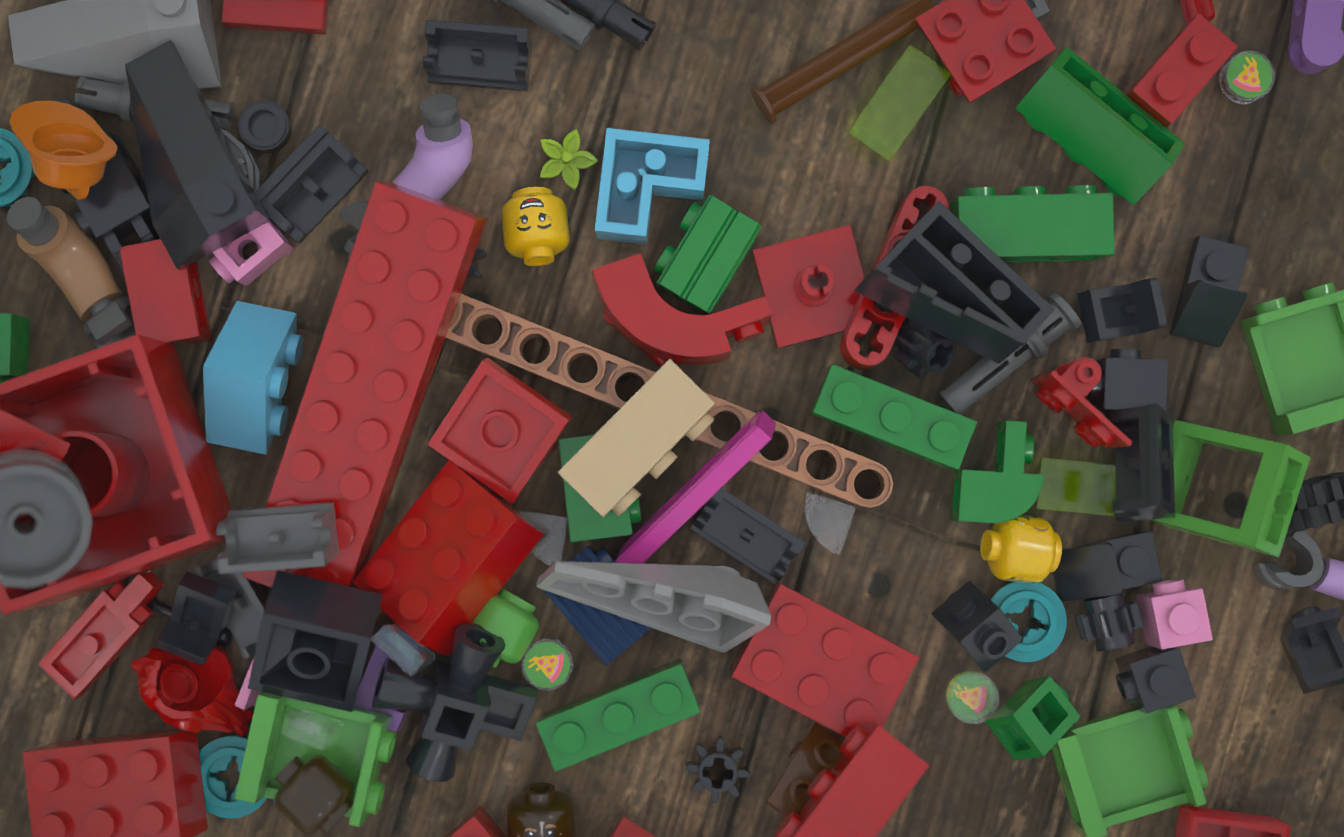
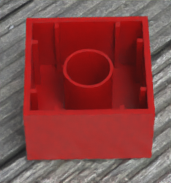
[0,334,232,615]

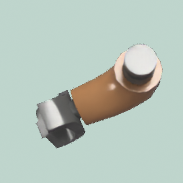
[7,197,136,349]

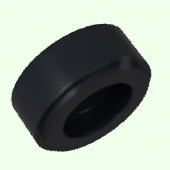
[238,100,292,153]

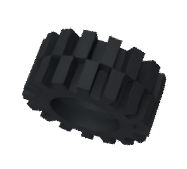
[1286,471,1344,534]

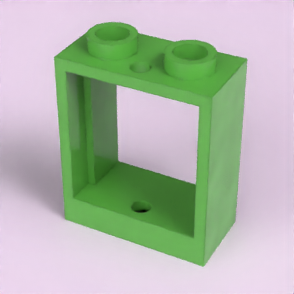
[1149,420,1310,558]

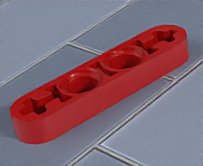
[840,186,949,370]

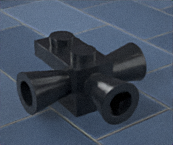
[372,623,537,782]

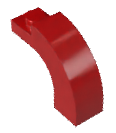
[592,253,773,365]

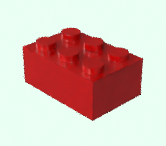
[352,460,544,656]
[730,581,919,737]
[23,729,208,837]

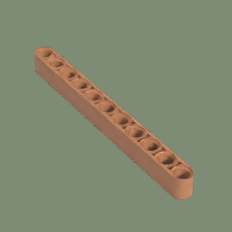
[445,294,893,508]

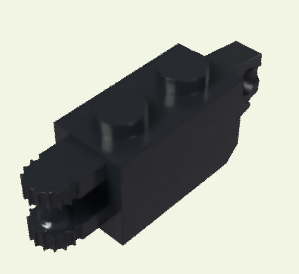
[61,99,160,269]

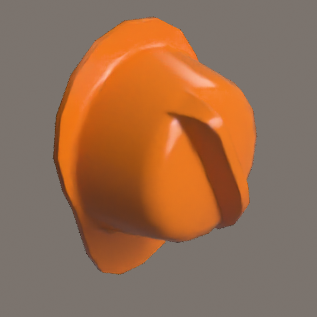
[9,101,117,200]

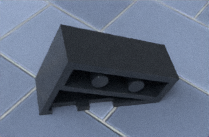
[854,201,1055,364]

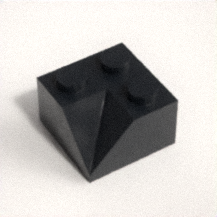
[248,570,382,712]

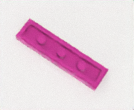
[616,411,776,564]

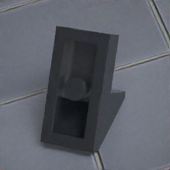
[1169,236,1249,348]
[1053,531,1163,601]

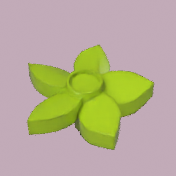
[540,129,598,191]

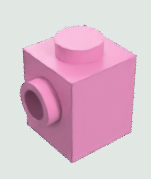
[1136,579,1213,650]

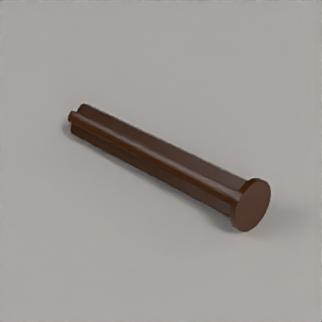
[751,0,935,124]

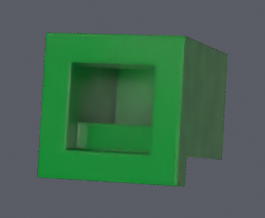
[984,676,1081,761]

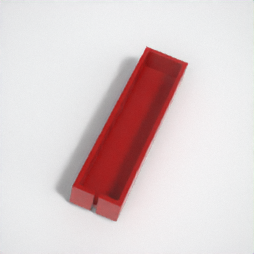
[242,182,487,589]

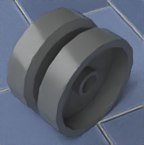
[0,449,92,588]

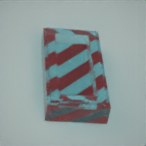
[371,623,435,676]

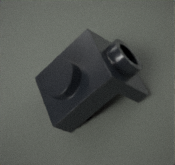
[1077,278,1167,343]
[157,571,236,665]
[931,581,1022,671]
[1280,606,1344,694]

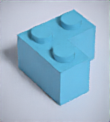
[595,128,710,245]
[203,301,304,455]

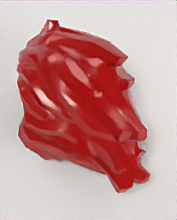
[131,646,254,737]

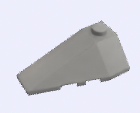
[8,0,222,91]
[536,561,771,653]

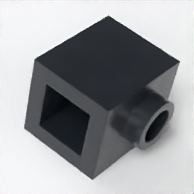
[1086,349,1168,412]
[1115,646,1196,714]

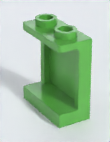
[1240,282,1344,436]
[235,692,397,827]
[1051,704,1208,837]

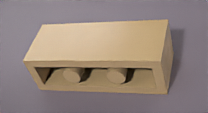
[558,359,715,517]

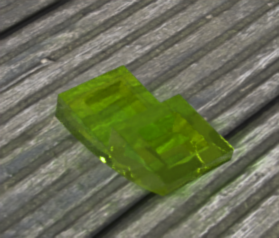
[848,44,951,161]
[1037,458,1116,516]

